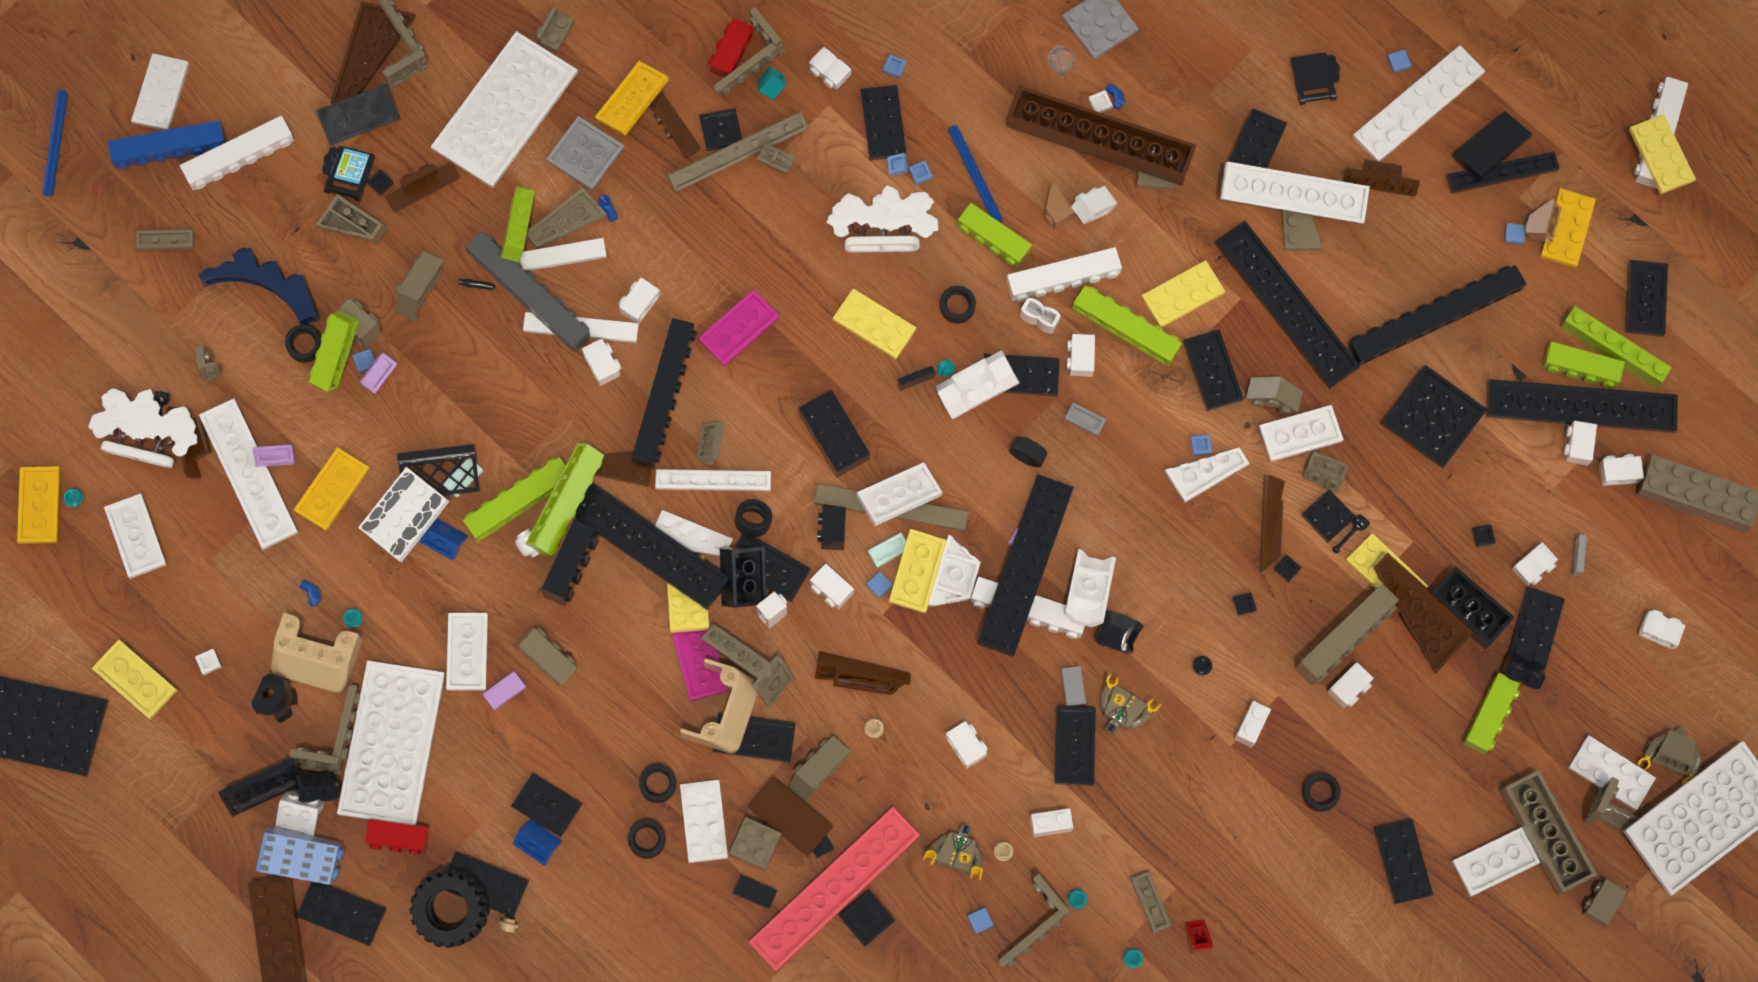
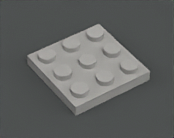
[1062,0,1139,60]
[546,116,625,192]

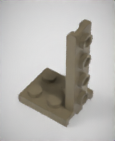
[379,0,428,90]
[714,7,785,97]
[701,624,794,708]
[290,685,361,776]
[1584,777,1639,833]
[999,874,1070,968]

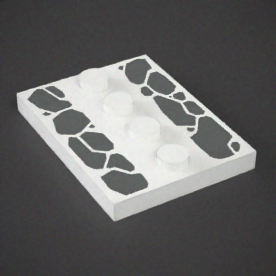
[358,467,450,562]

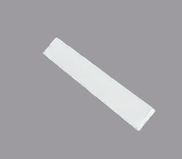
[519,238,607,272]
[523,312,639,343]
[655,469,771,491]

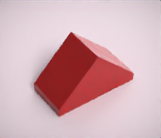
[1185,920,1213,953]

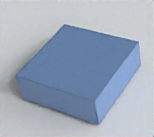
[1387,49,1412,73]
[883,54,907,79]
[887,153,909,176]
[908,160,933,185]
[1504,223,1525,245]
[352,348,375,374]
[1190,435,1212,456]
[866,571,893,599]
[967,908,994,934]

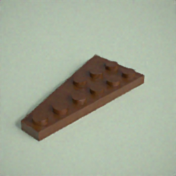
[330,1,416,104]
[1374,553,1475,674]

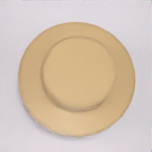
[864,718,884,738]
[994,841,1013,861]
[499,917,518,932]

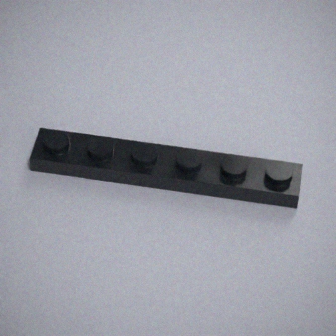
[1447,151,1560,194]

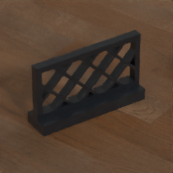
[397,445,480,496]

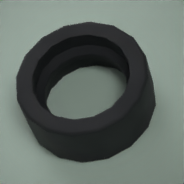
[940,286,976,324]
[285,324,322,363]
[1009,436,1048,468]
[734,499,772,538]
[639,764,676,803]
[1302,773,1341,812]
[628,820,666,859]

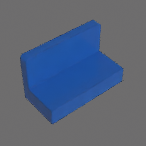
[420,518,468,560]
[512,820,562,866]

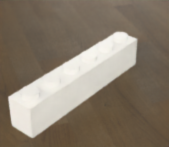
[1634,77,1688,188]
[180,116,294,190]
[1006,247,1122,302]
[970,577,1085,639]

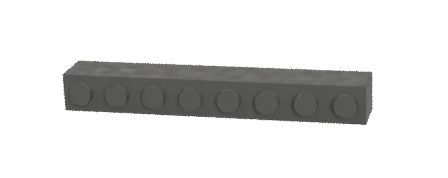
[466,231,590,353]

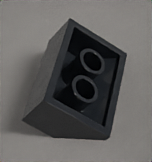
[719,546,767,608]

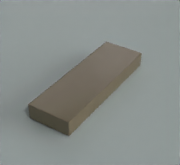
[136,229,194,251]
[1130,871,1172,934]

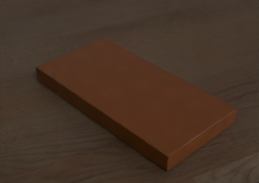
[748,777,833,858]

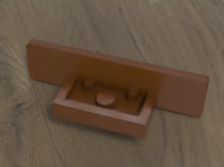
[649,90,701,158]
[1343,159,1420,197]
[385,162,460,212]
[166,407,211,479]

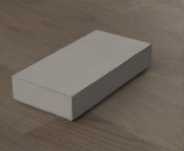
[1064,402,1107,437]
[1572,534,1587,577]
[1061,666,1086,707]

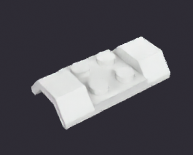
[935,350,1019,419]
[1065,549,1116,627]

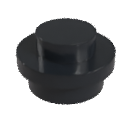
[1193,656,1212,676]

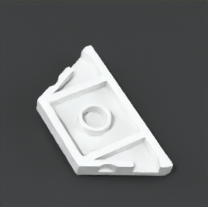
[928,535,981,607]

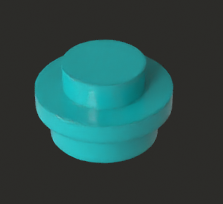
[937,360,956,377]
[63,488,83,508]
[343,609,363,628]
[1068,889,1088,909]
[1123,949,1143,969]

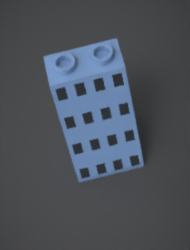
[256,826,344,885]

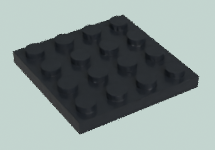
[1381,365,1487,469]

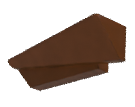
[1260,475,1285,572]
[815,651,911,695]

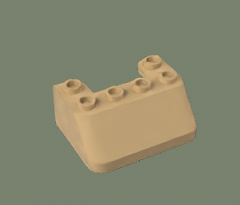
[271,613,362,693]

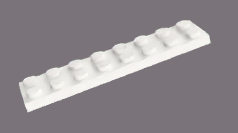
[1352,46,1485,162]
[1220,162,1370,224]
[199,399,298,550]

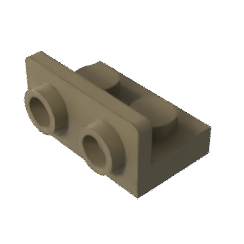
[536,7,575,53]
[195,345,222,381]
[697,421,723,465]
[1303,451,1349,492]

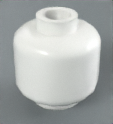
[515,528,540,558]

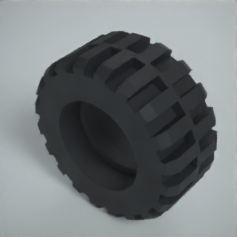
[409,870,490,948]

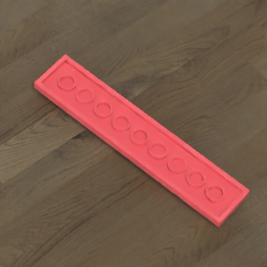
[749,807,920,972]

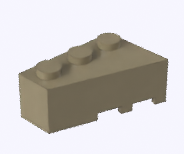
[316,194,388,244]
[395,251,444,322]
[513,628,577,685]
[787,736,850,804]

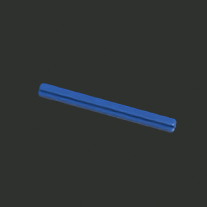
[42,90,68,197]
[948,125,1003,222]

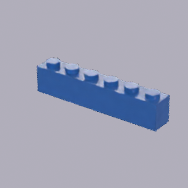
[108,120,226,169]

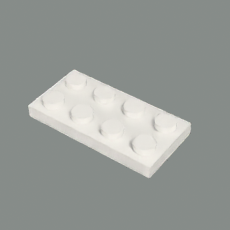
[131,53,190,131]
[1259,405,1343,462]
[856,462,943,526]
[104,494,167,579]
[446,613,488,691]
[1568,736,1656,811]
[680,780,728,863]
[1452,827,1541,897]

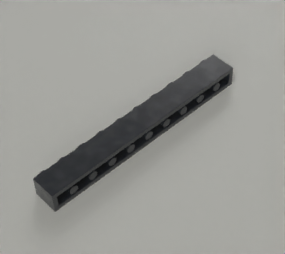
[1348,265,1526,366]

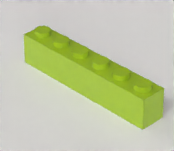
[1072,285,1182,367]
[1560,306,1672,389]
[525,443,604,556]
[463,457,566,543]

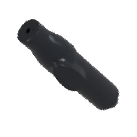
[458,279,496,290]

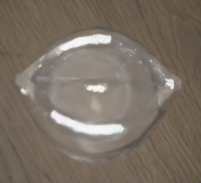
[1047,45,1075,77]

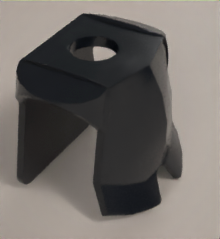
[1094,610,1144,654]
[251,674,298,723]

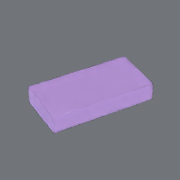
[359,352,397,394]
[253,444,295,467]
[483,671,526,711]

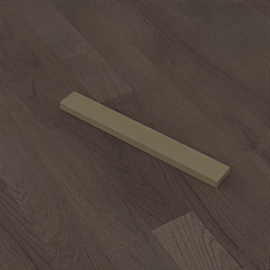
[667,111,808,192]
[814,484,968,531]

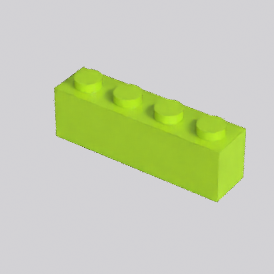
[500,186,535,263]
[957,203,1032,268]
[309,311,360,392]
[1542,342,1625,388]
[1463,673,1520,755]

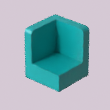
[757,66,787,99]

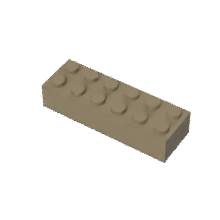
[1637,455,1758,533]
[1295,584,1399,686]
[1500,770,1597,896]

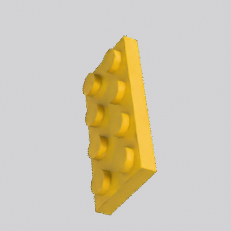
[595,61,669,136]
[1540,188,1596,268]
[294,447,370,532]
[17,466,61,544]

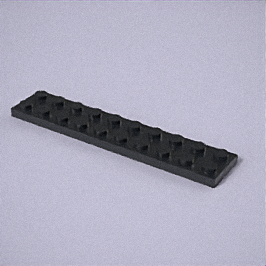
[1215,221,1360,389]
[1487,379,1678,433]
[977,475,1074,657]
[574,483,729,610]

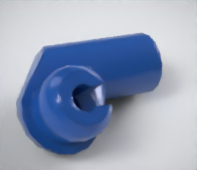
[1105,83,1125,109]
[598,195,618,222]
[299,580,321,607]

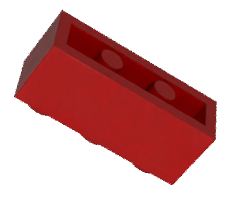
[708,18,754,78]
[364,819,430,856]

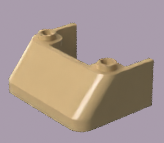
[680,658,757,753]

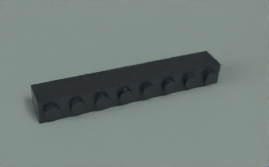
[632,318,697,469]

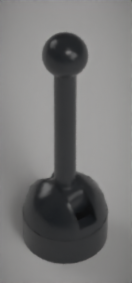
[154,391,170,438]
[1332,514,1370,553]

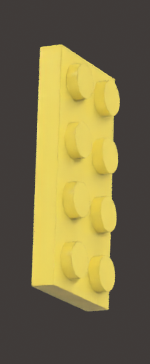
[1629,114,1696,194]
[1141,260,1225,328]
[832,289,917,360]
[888,529,947,614]
[1345,533,1428,614]
[667,556,709,633]
[92,640,177,720]

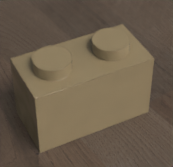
[1583,879,1627,927]

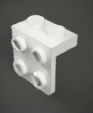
[275,791,324,836]

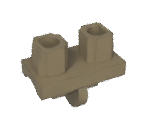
[757,143,795,174]

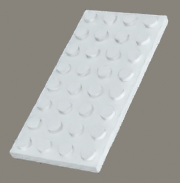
[431,31,578,188]
[337,661,445,825]
[1623,741,1758,896]

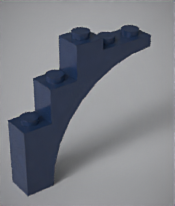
[199,248,319,325]

